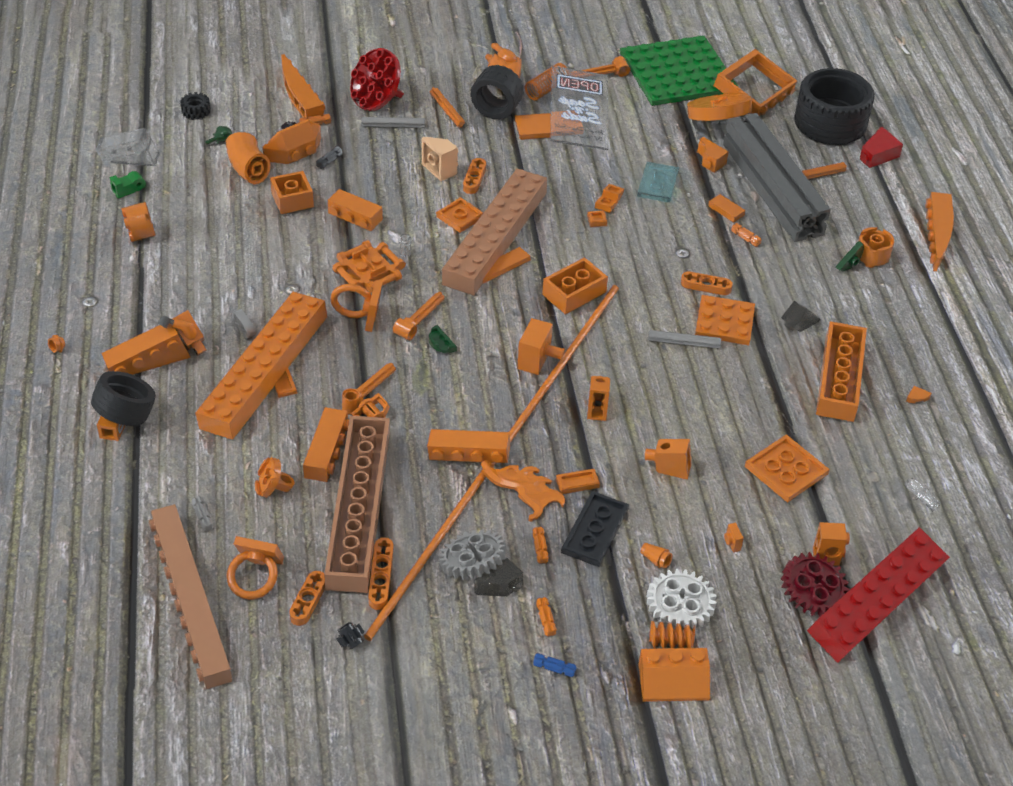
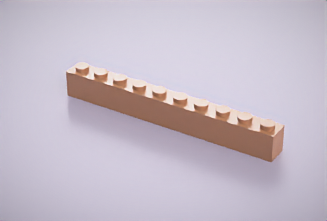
[148,504,232,689]

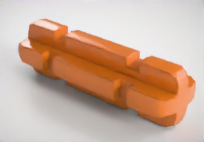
[299,114,331,125]
[731,223,762,247]
[532,527,549,564]
[536,597,557,637]

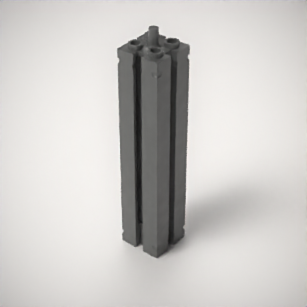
[723,113,831,242]

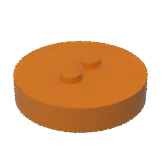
[687,94,752,121]

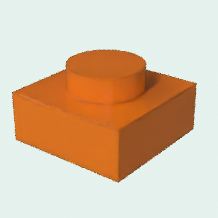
[724,522,744,553]

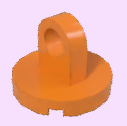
[255,457,295,498]

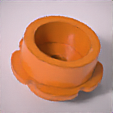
[48,335,65,353]

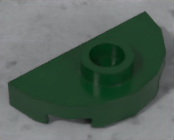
[835,241,864,272]
[429,325,457,353]

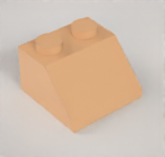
[422,137,458,181]

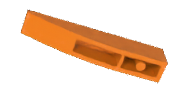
[281,54,326,119]
[925,192,954,271]

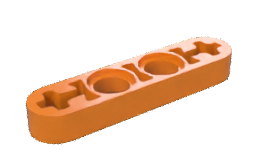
[368,537,394,610]

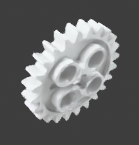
[647,569,717,630]

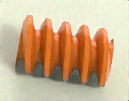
[649,621,695,649]

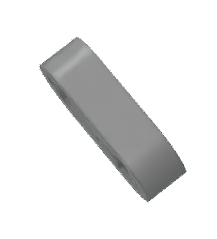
[232,309,256,339]

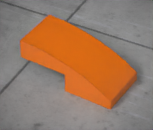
[594,184,624,213]

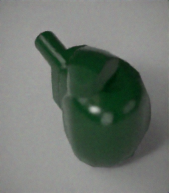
[205,126,232,145]

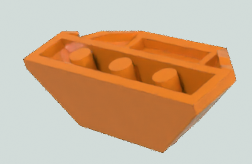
[262,119,321,164]

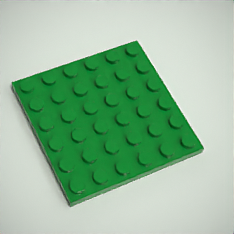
[620,35,739,106]

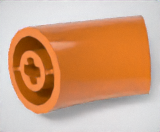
[226,132,270,184]

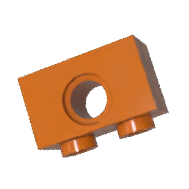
[813,522,850,566]

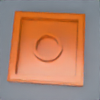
[436,197,484,233]

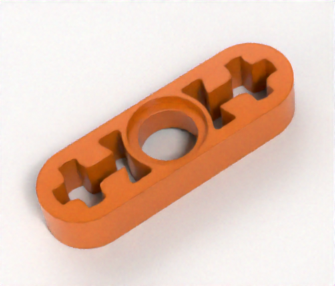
[463,158,486,194]
[681,271,733,295]
[289,571,325,626]

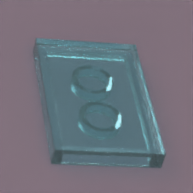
[637,162,679,202]

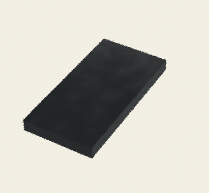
[561,491,630,567]

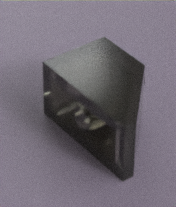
[781,300,821,332]
[474,557,523,597]

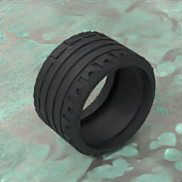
[794,68,875,145]

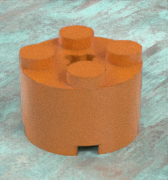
[121,202,156,242]
[858,227,894,268]

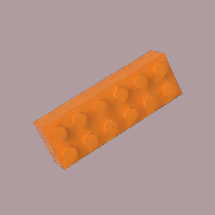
[816,321,867,422]

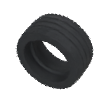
[91,371,156,426]

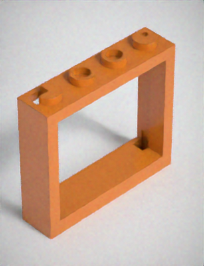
[713,49,797,116]

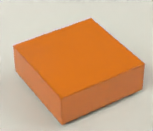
[587,210,607,227]

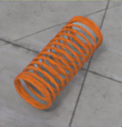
[525,63,570,100]

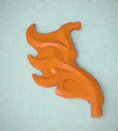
[481,460,565,522]

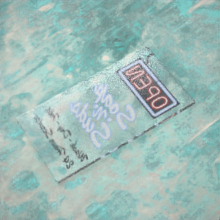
[550,66,609,150]

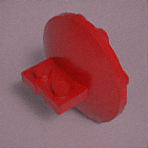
[350,48,404,111]

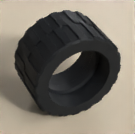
[470,65,524,120]

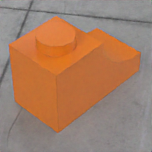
[697,137,729,173]

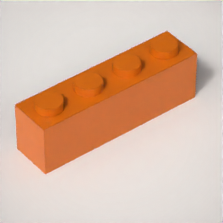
[303,407,350,482]
[427,429,510,463]

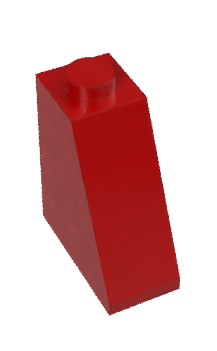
[860,127,903,168]

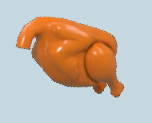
[485,43,522,89]

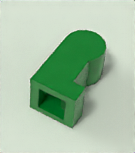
[109,171,146,199]

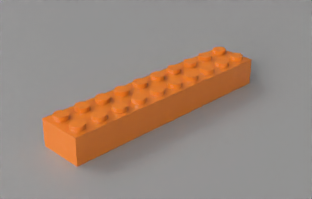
[195,292,327,440]

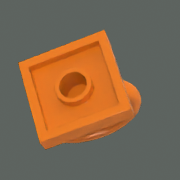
[330,280,383,332]
[227,536,284,600]

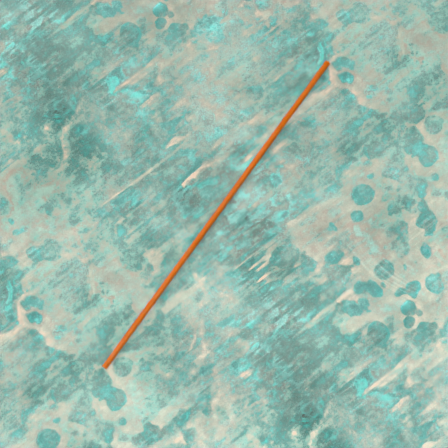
[364,285,619,641]

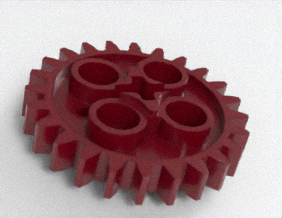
[781,552,850,617]

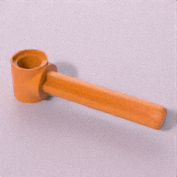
[570,56,630,79]
[393,292,445,341]
[342,363,396,414]

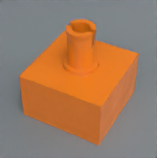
[517,318,565,375]

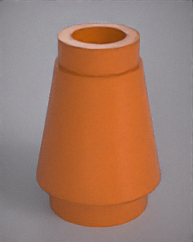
[640,543,673,568]

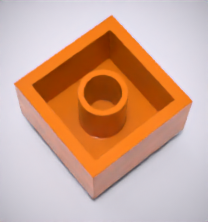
[270,171,314,214]

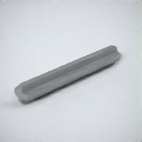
[361,117,425,128]
[648,330,721,349]

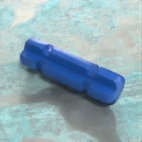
[533,653,577,677]

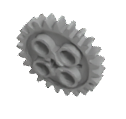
[439,529,507,580]

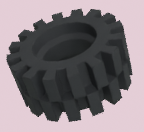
[180,92,211,120]

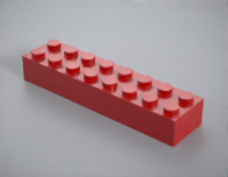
[807,527,950,663]

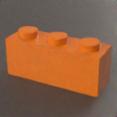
[328,189,383,231]

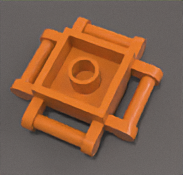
[332,240,406,293]

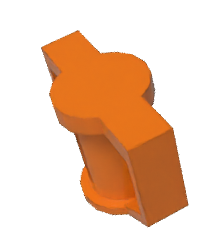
[351,393,390,418]

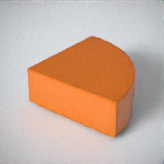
[906,386,932,404]

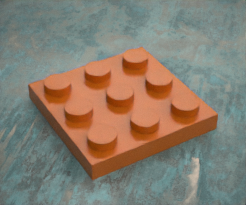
[695,295,755,345]
[744,434,830,503]

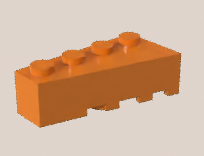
[101,323,191,375]

